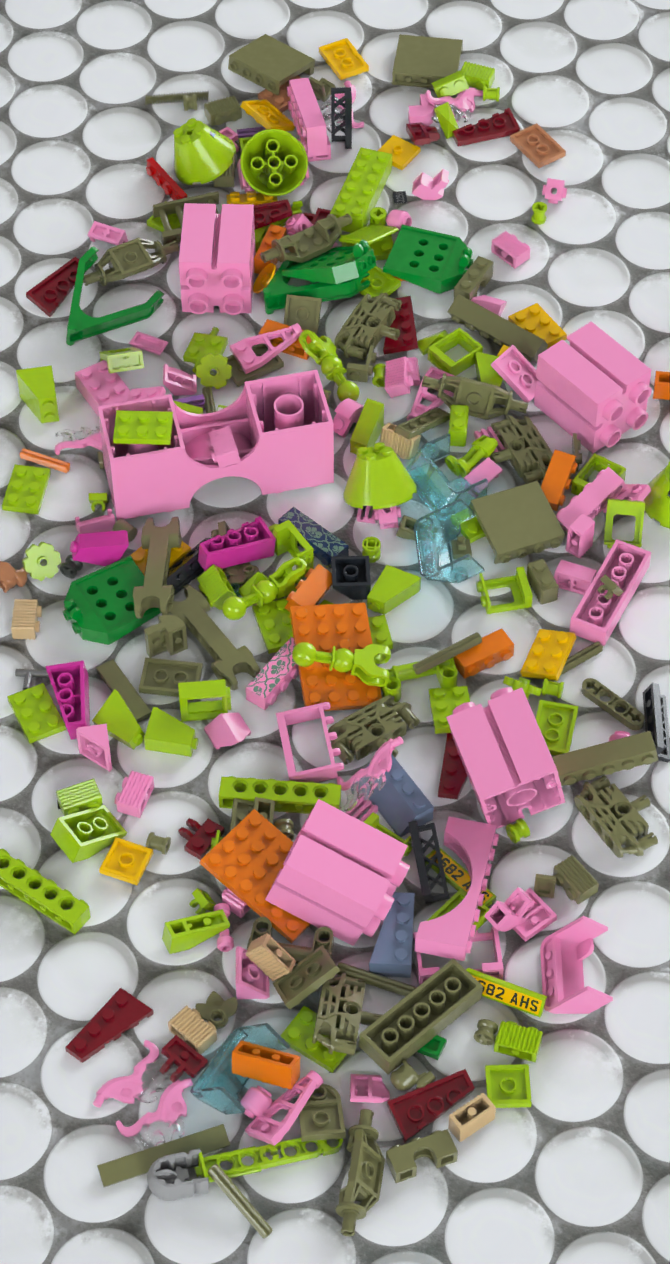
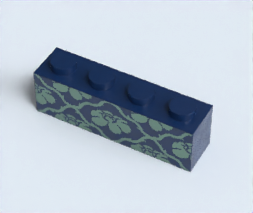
[278,507,349,568]

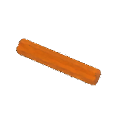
[19,448,70,473]

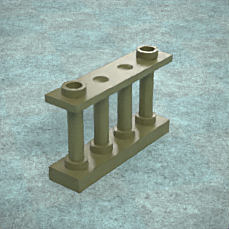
[153,191,219,245]

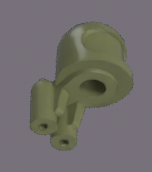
[390,1060,435,1092]

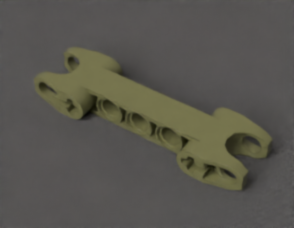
[133,517,182,618]
[169,584,260,691]

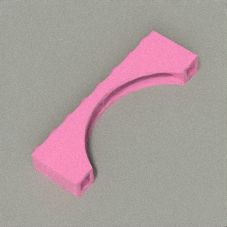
[415,816,499,961]

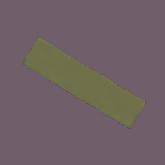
[394,407,450,439]
[96,659,151,723]

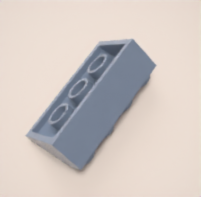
[357,754,434,837]

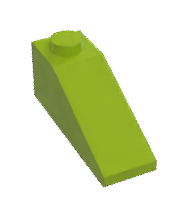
[162,909,230,954]

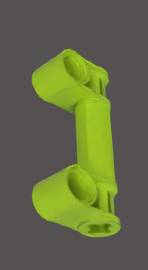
[380,657,458,702]

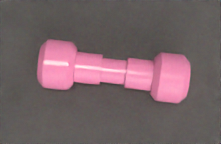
[214,903,234,952]

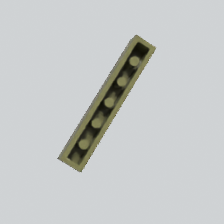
[447,294,548,363]
[552,731,658,786]

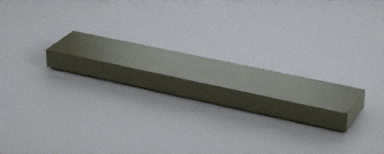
[97,1124,230,1187]

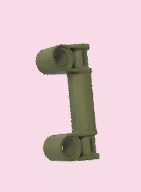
[247,917,334,964]

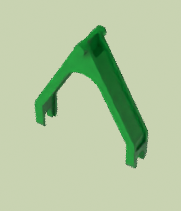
[66,246,165,346]
[263,252,371,314]

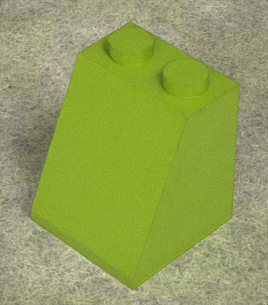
[16,365,59,423]

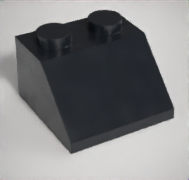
[331,556,371,600]

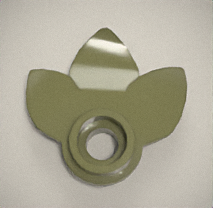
[223,562,259,585]
[195,991,238,1029]

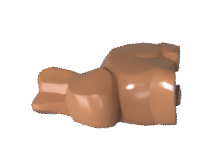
[0,561,29,593]

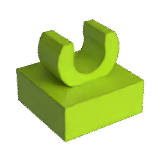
[89,493,109,512]
[189,888,216,915]

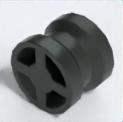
[59,555,83,579]

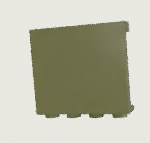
[228,34,315,95]
[392,34,463,88]
[468,481,565,564]

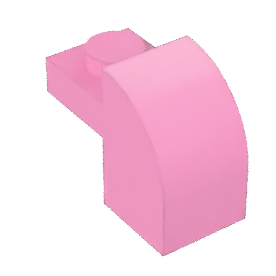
[408,94,435,127]
[412,169,449,200]
[333,398,364,438]
[484,887,534,932]

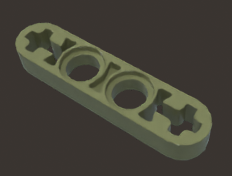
[581,678,644,731]

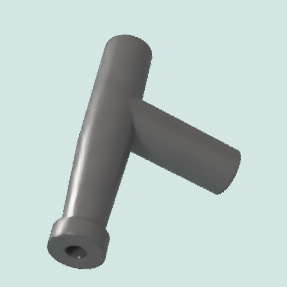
[15,669,49,690]

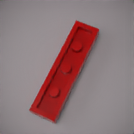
[146,157,188,201]

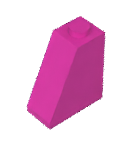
[70,530,129,567]

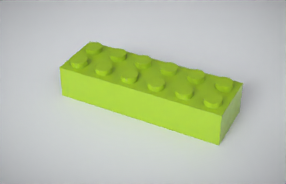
[330,147,392,233]

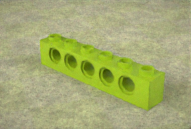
[219,776,341,814]
[0,849,91,935]

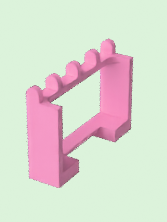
[276,702,344,783]
[413,926,504,986]

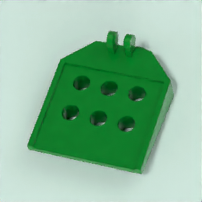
[383,225,473,294]
[282,240,377,284]
[63,555,162,645]

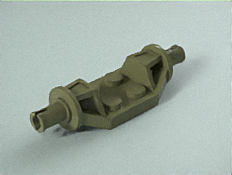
[260,213,352,263]
[83,238,179,286]
[421,373,528,420]
[336,1109,385,1237]

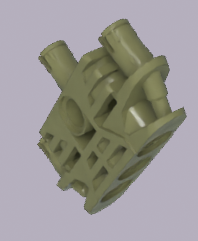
[334,293,402,360]
[490,415,553,484]
[328,695,420,765]
[574,775,658,858]
[312,972,382,1056]

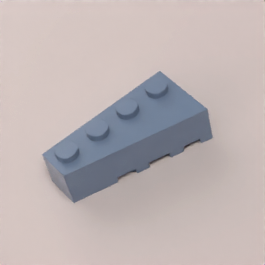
[369,892,415,978]

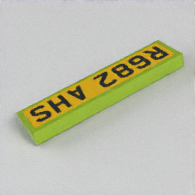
[426,848,497,907]
[466,968,547,1017]

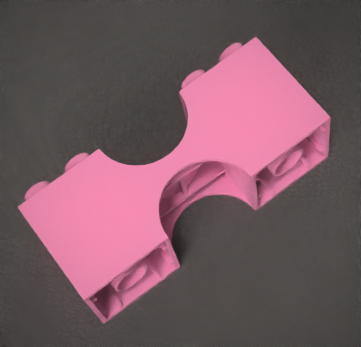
[98,370,334,520]

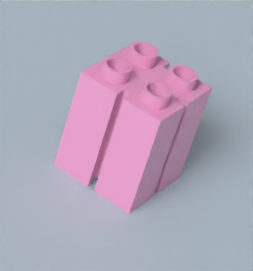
[179,203,256,315]
[534,322,652,454]
[446,687,565,829]
[265,799,410,946]

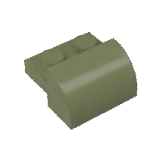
[144,615,188,658]
[229,797,275,832]

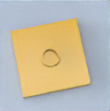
[378,135,421,170]
[99,837,154,885]

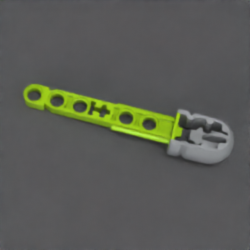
[147,1138,343,1201]

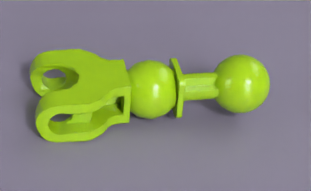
[299,330,360,402]
[222,557,307,620]
[292,642,391,687]

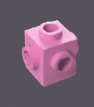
[542,178,567,204]
[285,213,313,236]
[374,506,401,529]

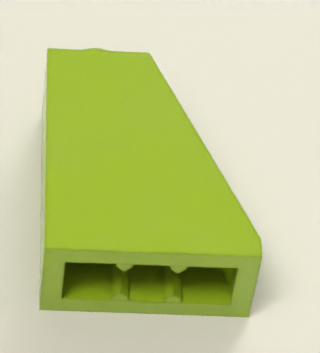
[475,352,506,387]
[350,398,384,455]
[367,565,421,615]
[92,689,145,750]
[144,707,198,757]

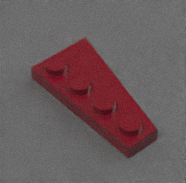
[453,108,520,146]
[254,199,292,230]
[26,256,87,317]
[383,296,419,355]
[438,733,468,800]
[65,988,154,1063]
[386,1069,475,1143]

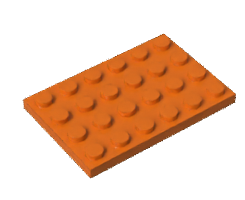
[289,602,382,711]
[199,809,311,944]

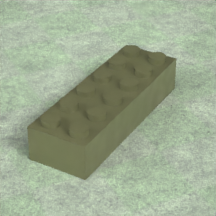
[359,958,483,1075]

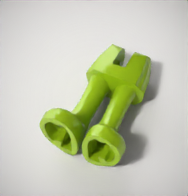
[444,435,498,478]

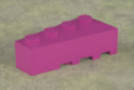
[198,516,276,571]
[45,660,90,740]

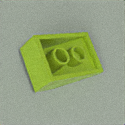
[50,805,127,863]

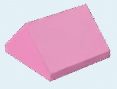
[76,724,112,772]
[236,946,270,1000]

